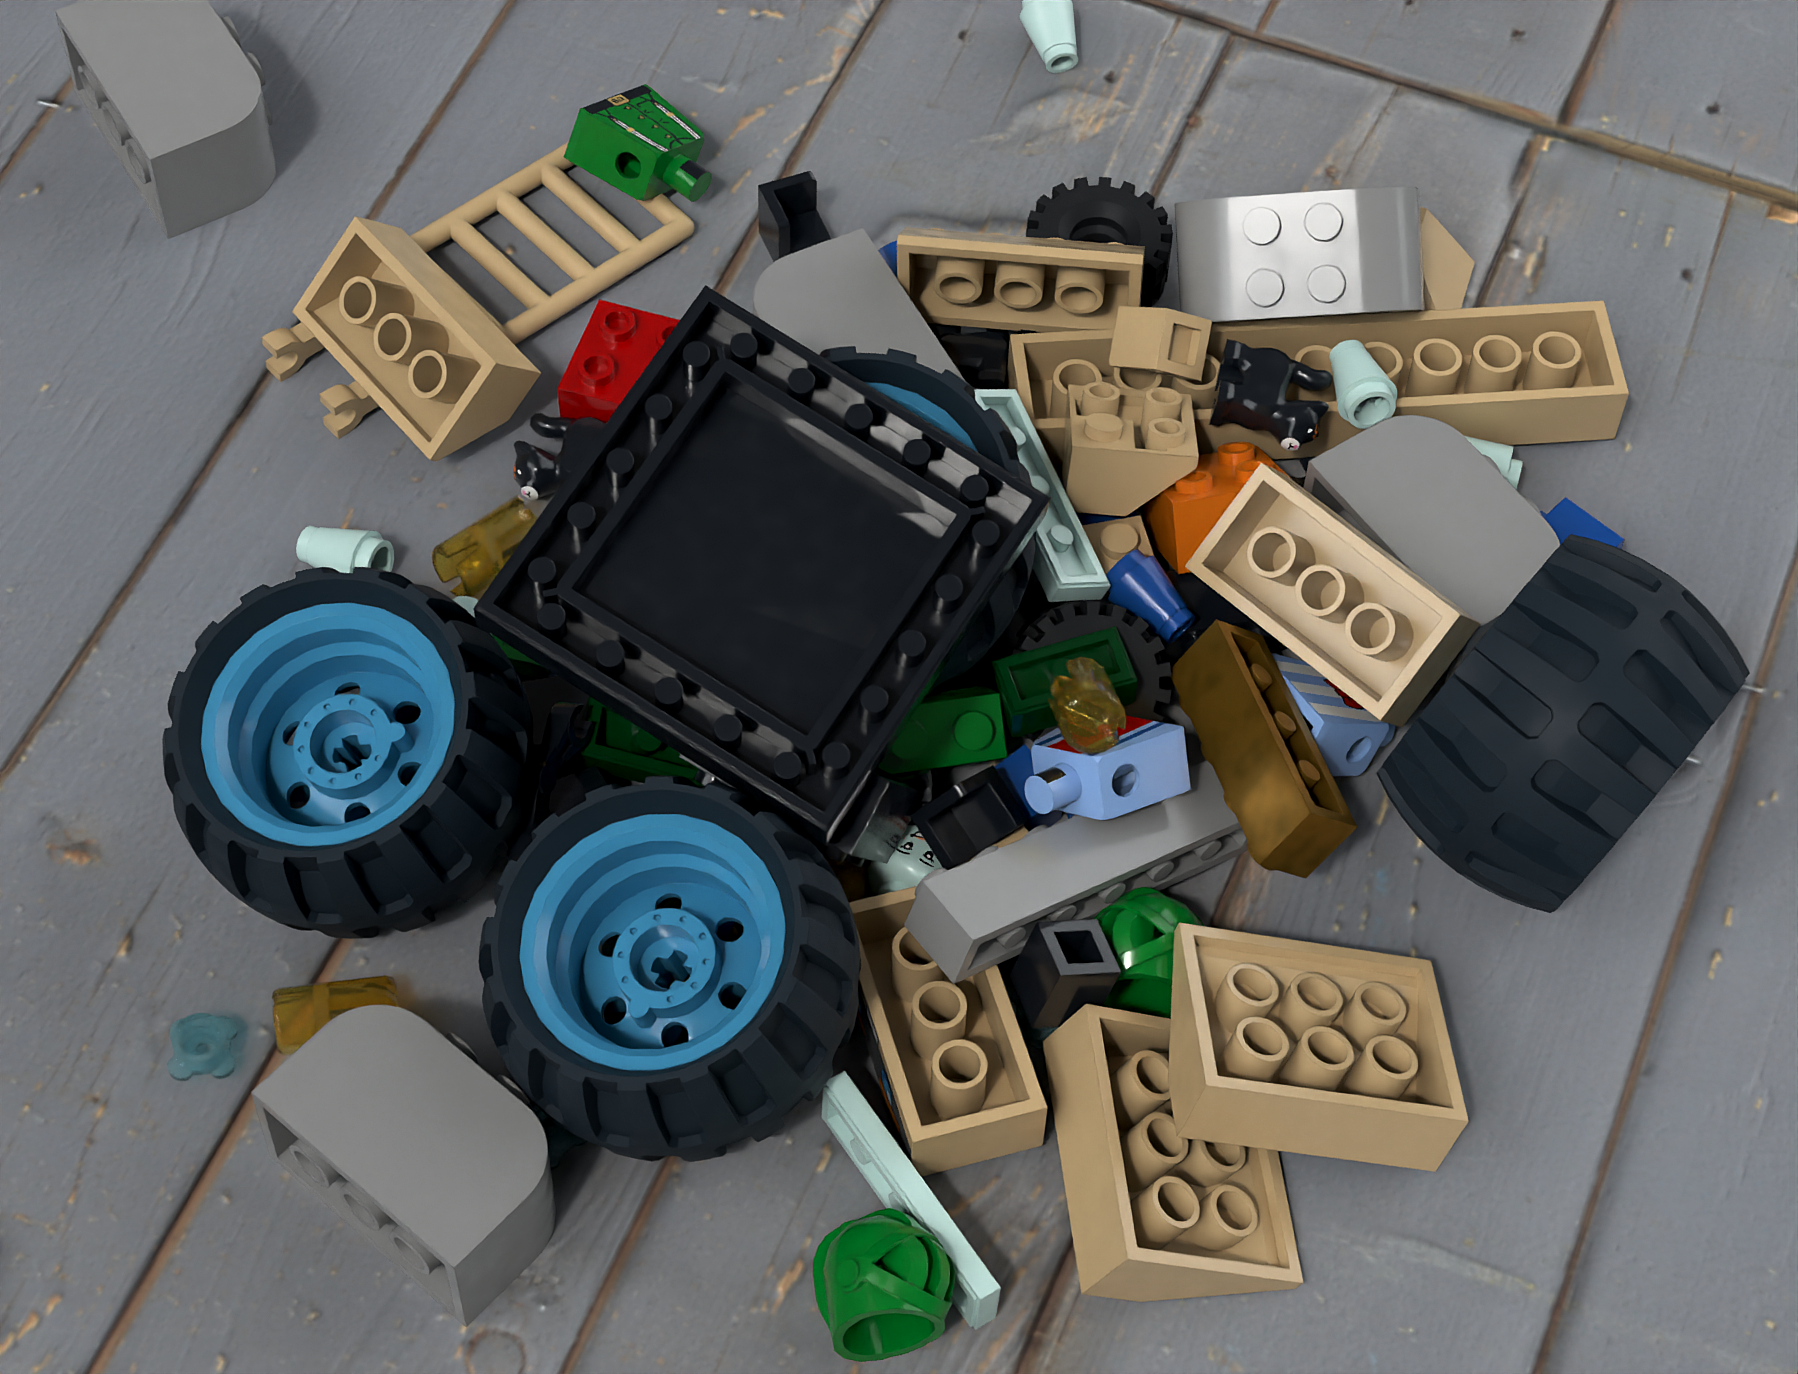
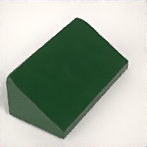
[992,626,1137,737]
[569,696,704,789]

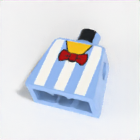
[1271,653,1395,776]

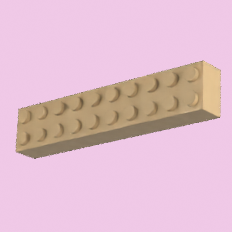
[1007,300,1629,473]

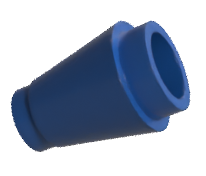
[1106,549,1196,643]

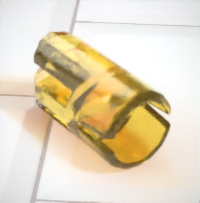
[432,494,538,597]
[1048,657,1127,754]
[272,975,399,1056]

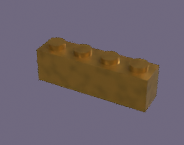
[1170,619,1357,878]

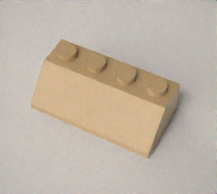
[292,216,541,461]
[897,227,1145,333]

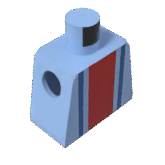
[1024,709,1191,820]

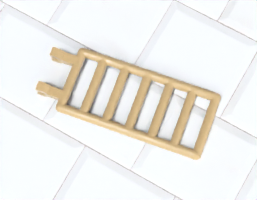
[262,141,695,439]

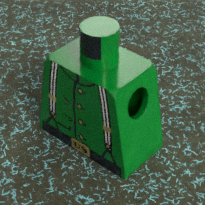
[564,84,712,202]

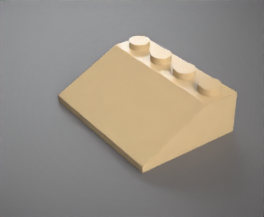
[1168,923,1469,1172]
[1042,1004,1303,1302]

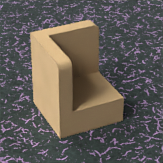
[1109,306,1212,381]

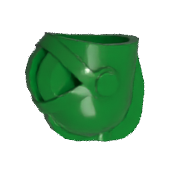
[1094,887,1204,1019]
[813,1208,955,1362]

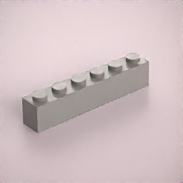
[904,760,1247,984]

